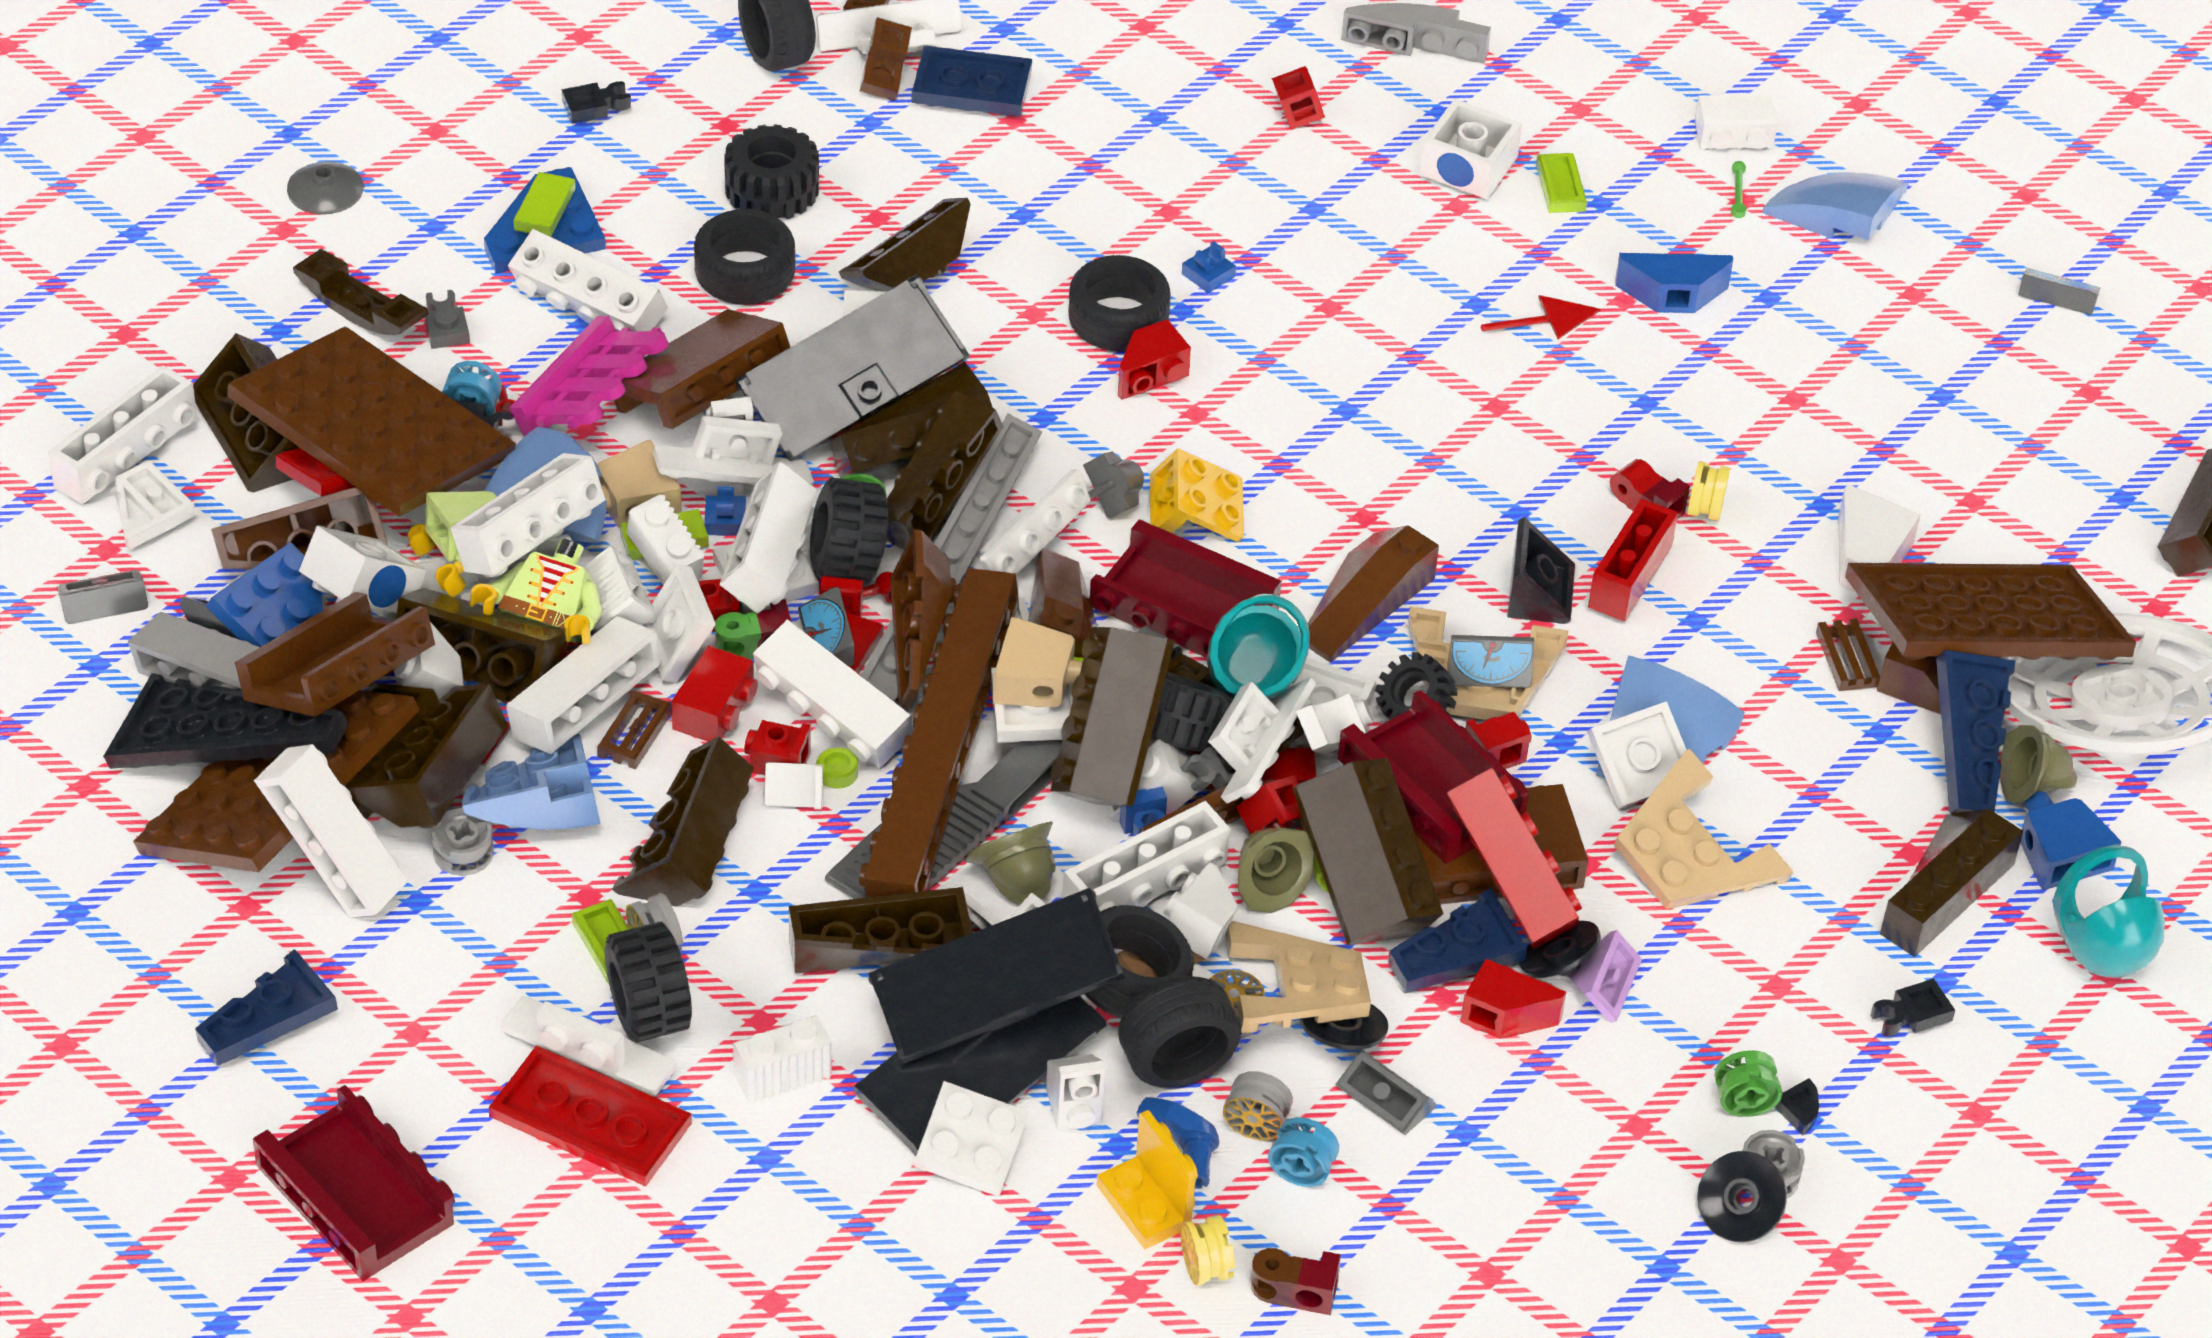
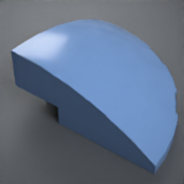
[1762,172,1909,240]
[485,427,607,543]
[1596,655,1745,778]
[462,734,601,830]

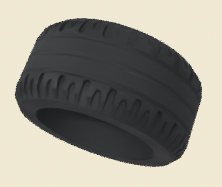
[738,0,816,71]
[694,209,795,305]
[1068,255,1171,351]
[1085,905,1194,1019]
[1118,976,1242,1088]

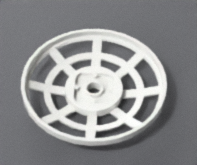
[2002,613,2212,753]

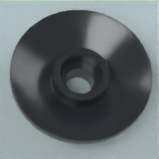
[1519,920,1601,978]
[1300,1004,1389,1050]
[1697,1151,1787,1243]

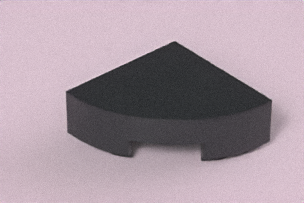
[1774,1078,1819,1136]

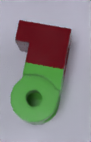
[715,599,792,660]

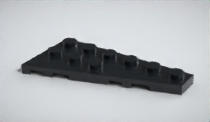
[103,673,349,769]

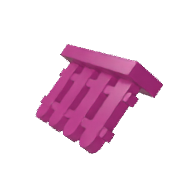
[509,316,669,437]

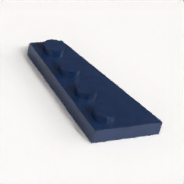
[1936,650,2016,814]

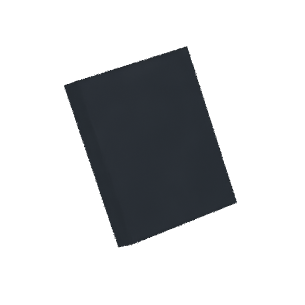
[1507,517,1575,624]

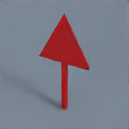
[1480,295,1601,340]

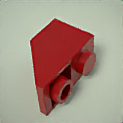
[1118,319,1191,400]
[1460,959,1567,1039]

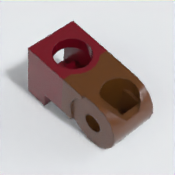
[1251,1248,1341,1316]

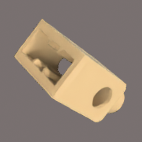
[597,439,682,527]
[993,617,1082,707]

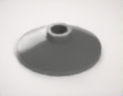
[287,161,364,215]

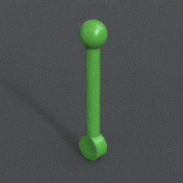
[1731,160,1747,218]

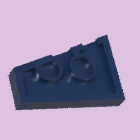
[1388,888,1527,993]
[195,949,338,1066]

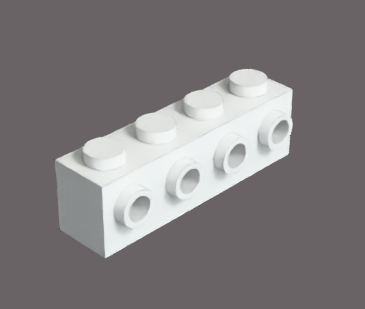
[508,229,668,331]
[48,365,197,504]
[450,453,605,578]
[719,461,818,614]
[506,616,661,754]
[753,619,913,769]
[254,744,408,917]
[1062,801,1231,912]

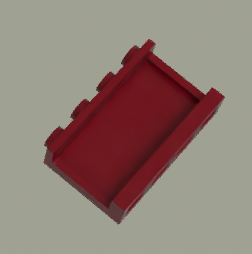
[1089,519,1282,658]
[1337,690,1529,864]
[252,1085,455,1281]

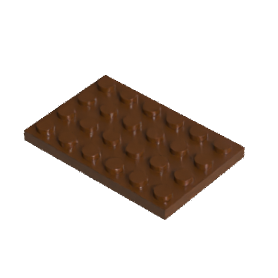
[227,326,516,517]
[1845,563,2136,660]
[133,690,420,872]

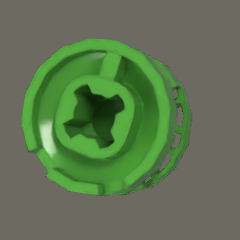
[1714,1050,1783,1117]

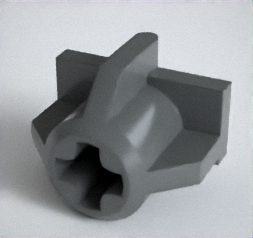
[1083,451,1144,519]

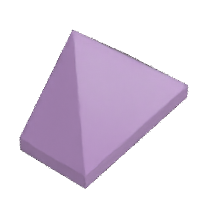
[1567,930,1642,1023]

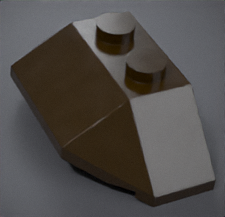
[838,197,971,292]

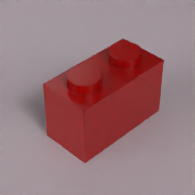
[671,645,758,742]

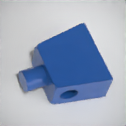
[2020,791,2122,891]

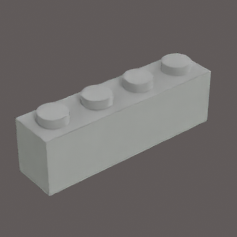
[128,611,260,691]

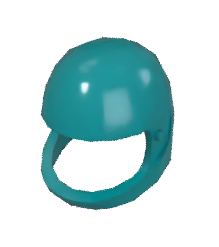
[1207,594,1310,700]
[2052,845,2165,978]

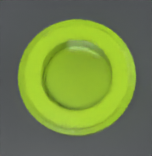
[816,747,858,789]

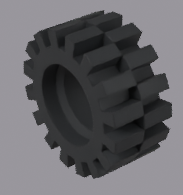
[1375,652,1458,720]

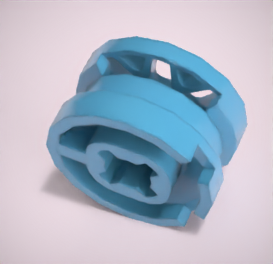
[442,361,502,415]
[1268,1117,1340,1187]

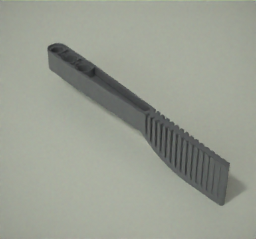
[825,626,1183,899]

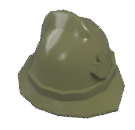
[2000,725,2078,803]
[964,821,1056,904]
[1238,827,1314,913]

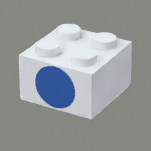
[1419,99,1522,199]
[299,526,427,617]

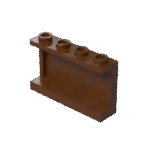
[614,309,791,429]
[235,592,435,717]
[1416,784,1589,905]

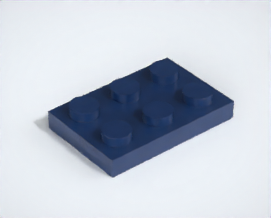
[912,45,1033,117]

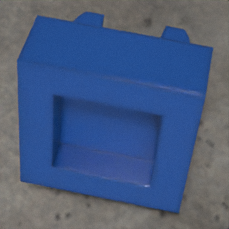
[1182,241,1236,293]
[705,486,746,536]
[1120,787,1167,836]

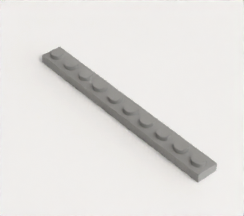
[860,413,1043,702]

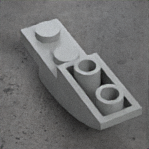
[1341,3,1491,64]

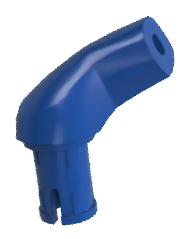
[1136,1097,1220,1189]

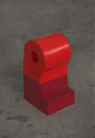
[1609,459,1690,520]

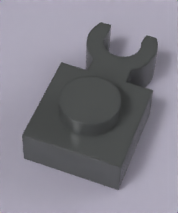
[425,289,470,349]
[1180,746,1236,791]

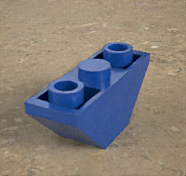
[1615,252,1734,313]

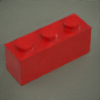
[1588,498,1678,622]

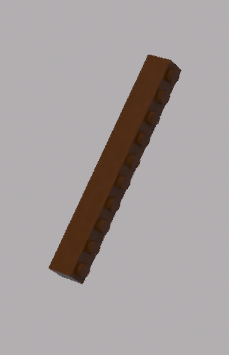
[859,568,1019,897]

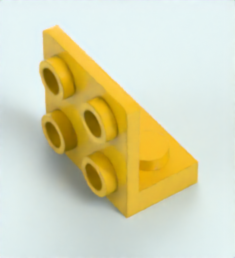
[1150,448,1244,542]
[1096,1110,1198,1250]

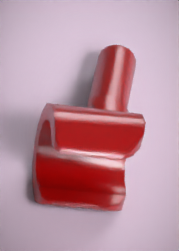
[496,385,517,426]
[863,571,892,603]

